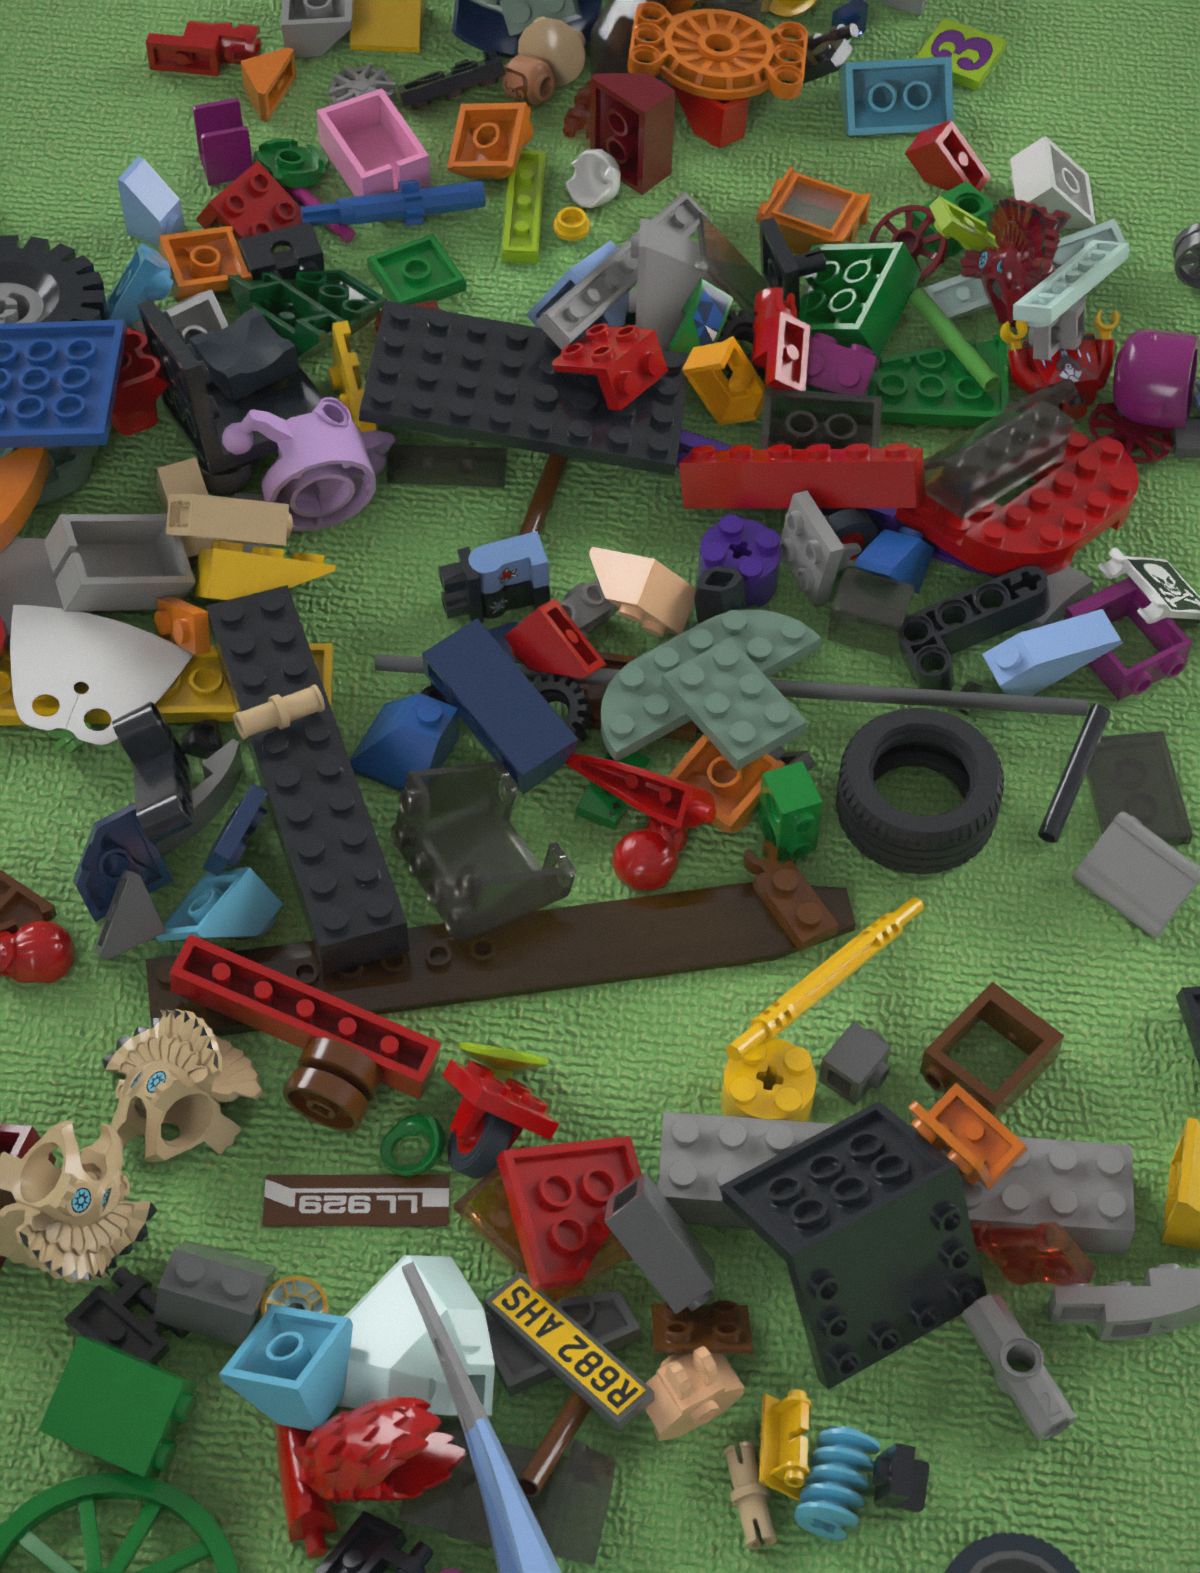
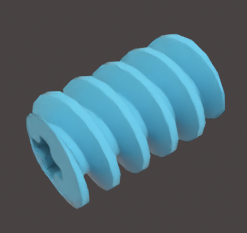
[794,1425,881,1541]

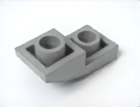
[1025,566,1094,628]

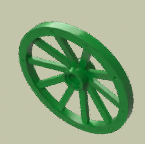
[0,1472,239,1573]

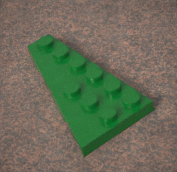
[776,334,1010,428]

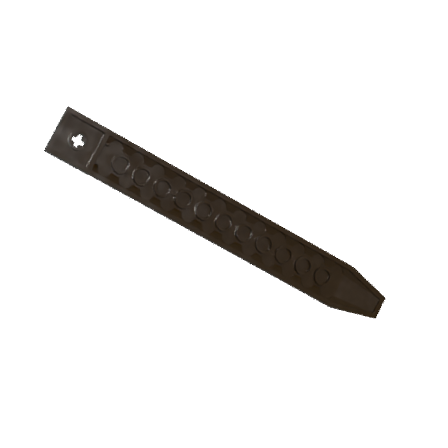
[146,882,856,1037]

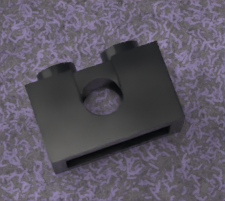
[238,222,325,281]

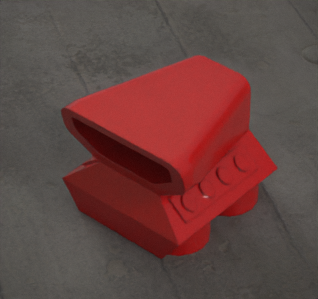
[111,328,170,436]

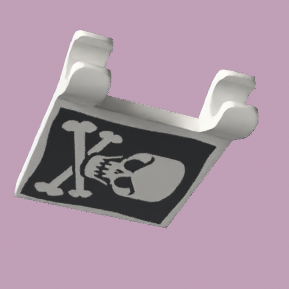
[1098,548,1200,624]

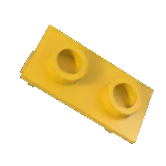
[759,1389,812,1501]

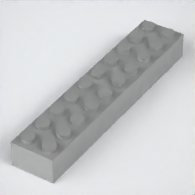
[658,1112,1135,1255]

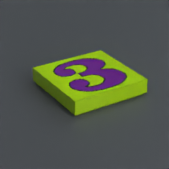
[915,18,1007,91]

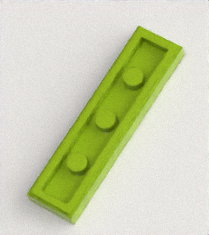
[501,150,547,264]

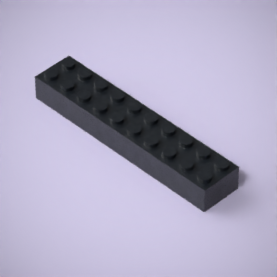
[206,585,410,975]

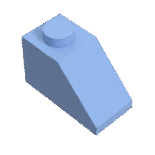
[117,157,184,247]

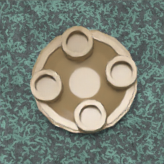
[518,17,586,87]

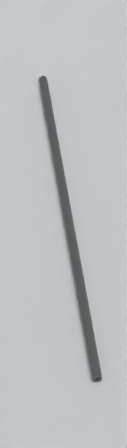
[375,654,1088,716]

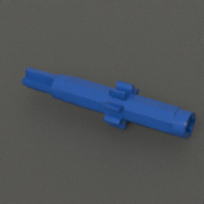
[300,180,485,227]

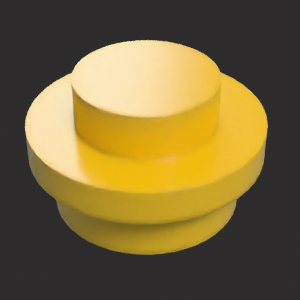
[553,207,590,241]

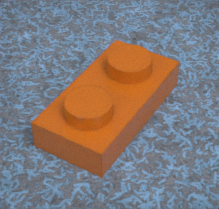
[154,596,211,655]

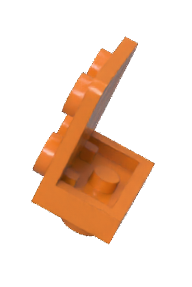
[908,1083,1028,1191]

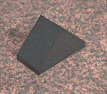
[93,869,166,959]

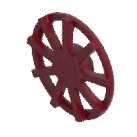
[869,205,948,283]
[1088,402,1173,464]

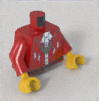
[1000,309,1120,420]

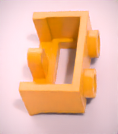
[682,336,770,426]

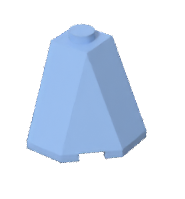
[526,240,632,336]

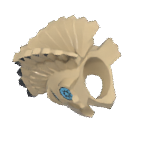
[102,1009,263,1163]
[0,1120,157,1283]

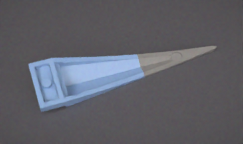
[401,1262,562,1573]

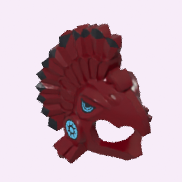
[960,198,1072,328]

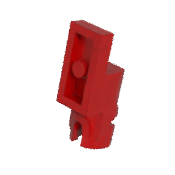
[145,21,262,76]
[752,288,810,399]

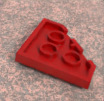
[496,1136,642,1291]

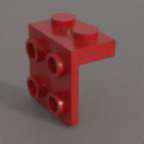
[552,323,668,411]

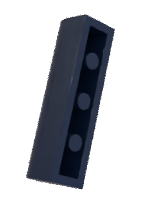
[422,618,578,794]

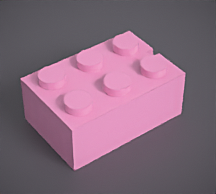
[316,88,431,196]

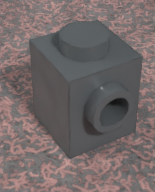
[818,1021,891,1106]

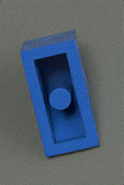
[854,527,934,594]

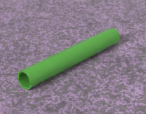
[909,288,1000,392]

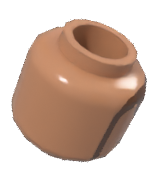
[501,54,555,107]

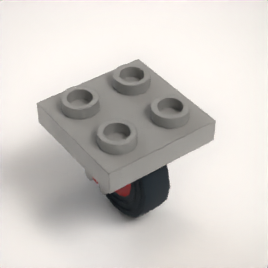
[780,491,878,606]

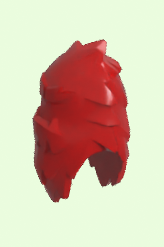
[292,1397,466,1504]

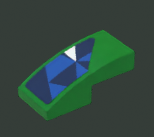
[667,278,733,354]

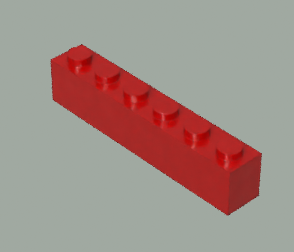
[679,443,926,509]
[169,934,441,1100]

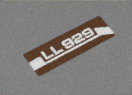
[263,1175,450,1226]

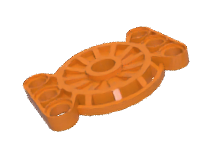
[627,2,808,100]

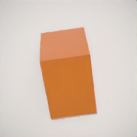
[240,47,296,121]

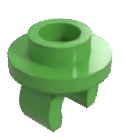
[48,710,93,754]

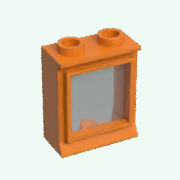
[756,166,871,254]

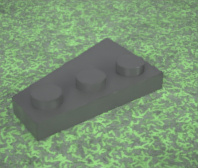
[484,1291,641,1397]

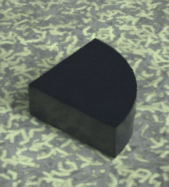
[181,719,223,760]

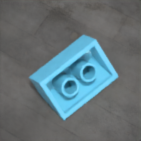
[839,57,954,136]

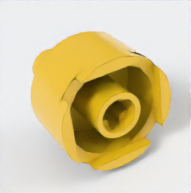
[721,1038,816,1122]

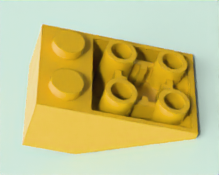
[194,541,336,601]

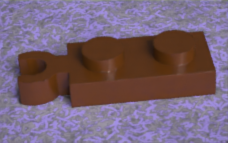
[743,840,839,952]

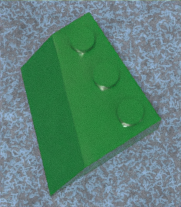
[798,242,922,360]

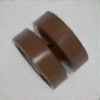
[282,1038,383,1132]

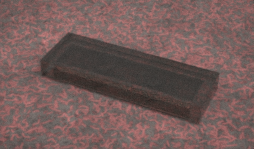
[387,444,507,487]

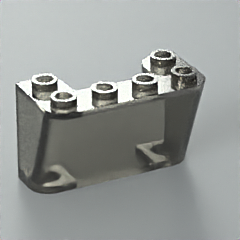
[391,761,577,942]

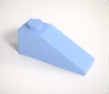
[982,609,1123,696]

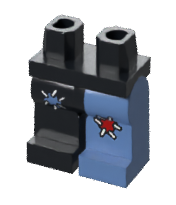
[438,531,550,623]

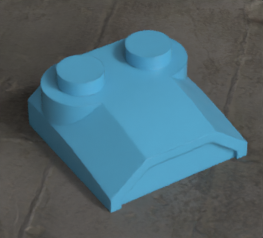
[106,242,174,329]

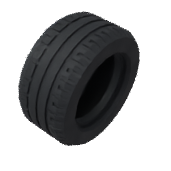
[836,708,1004,874]

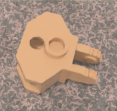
[645,1346,745,1441]

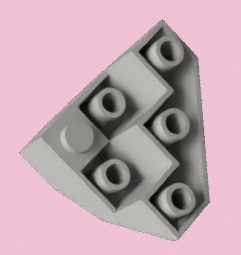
[629,219,729,351]

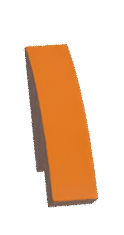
[0,447,50,553]

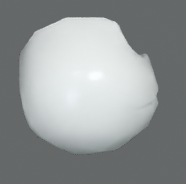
[566,149,621,208]

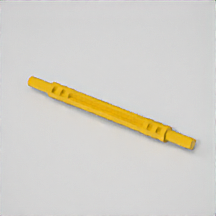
[726,897,924,1061]

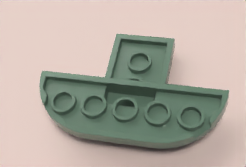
[601,610,822,771]

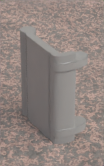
[1073,812,1200,940]

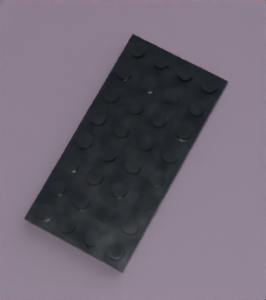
[359,301,690,476]

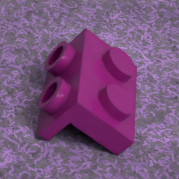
[806,333,879,404]

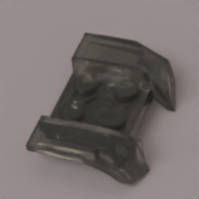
[398,1418,616,1566]

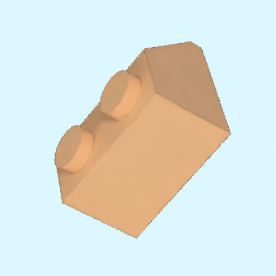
[589,547,696,637]

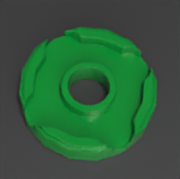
[253,139,326,187]

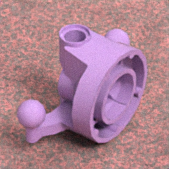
[222,397,395,531]

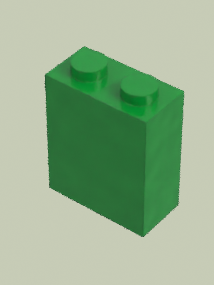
[38,1336,198,1477]

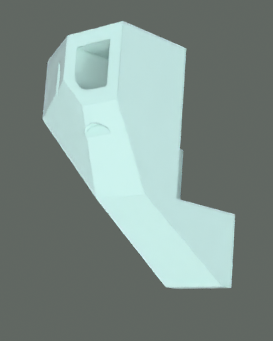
[337,1255,495,1415]

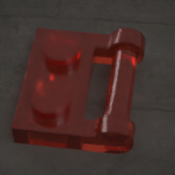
[971,1222,1096,1286]

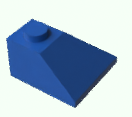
[349,693,460,800]

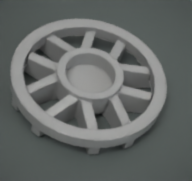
[329,64,395,105]

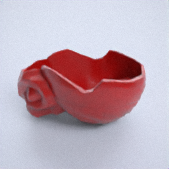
[612,816,687,892]
[0,920,75,984]

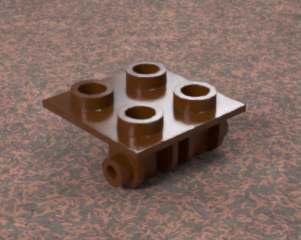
[651,1300,753,1354]

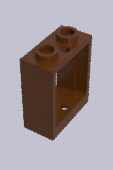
[919,981,1064,1120]

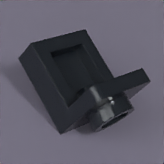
[872,1443,930,1513]

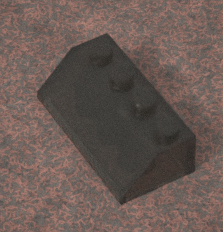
[924,400,1074,520]

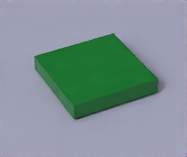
[367,234,467,307]

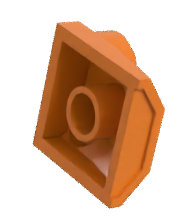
[447,102,534,179]
[159,226,252,302]
[668,734,785,834]

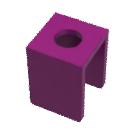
[192,98,253,186]

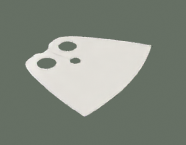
[10,605,194,745]

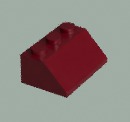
[590,73,675,195]

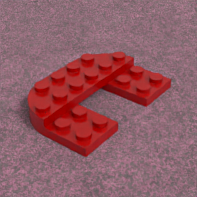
[895,409,1139,576]

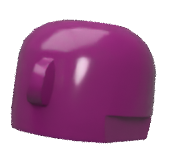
[1112,329,1200,429]

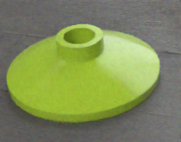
[458,1042,549,1080]

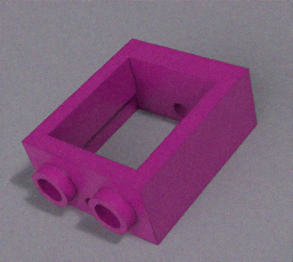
[1063,577,1192,701]

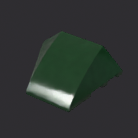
[227,270,387,360]

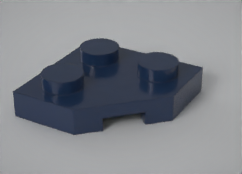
[202,783,268,877]
[73,803,174,922]

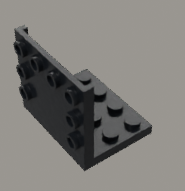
[137,300,324,474]
[719,1101,987,1390]

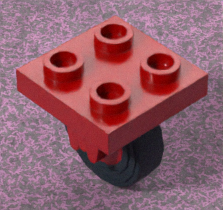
[442,1059,559,1179]

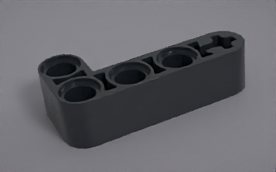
[897,566,1050,691]
[112,701,195,845]

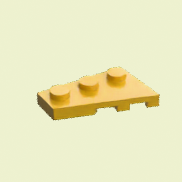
[328,320,377,432]

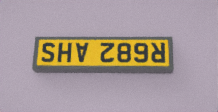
[484,1272,655,1431]

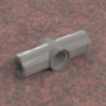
[962,1293,1076,1441]

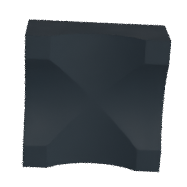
[189,307,299,402]

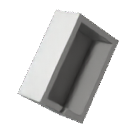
[44,514,195,612]

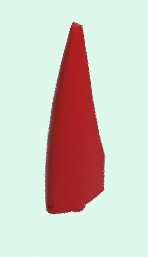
[565,753,716,829]
[275,1422,338,1558]

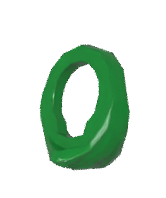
[380,1113,446,1177]

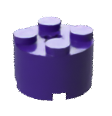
[698,514,781,610]

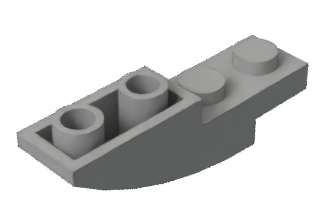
[1029,294,1086,360]
[1048,1263,1200,1341]

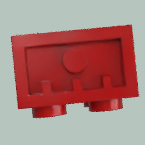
[196,161,302,239]

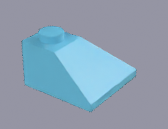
[155,867,283,941]
[219,1304,353,1431]

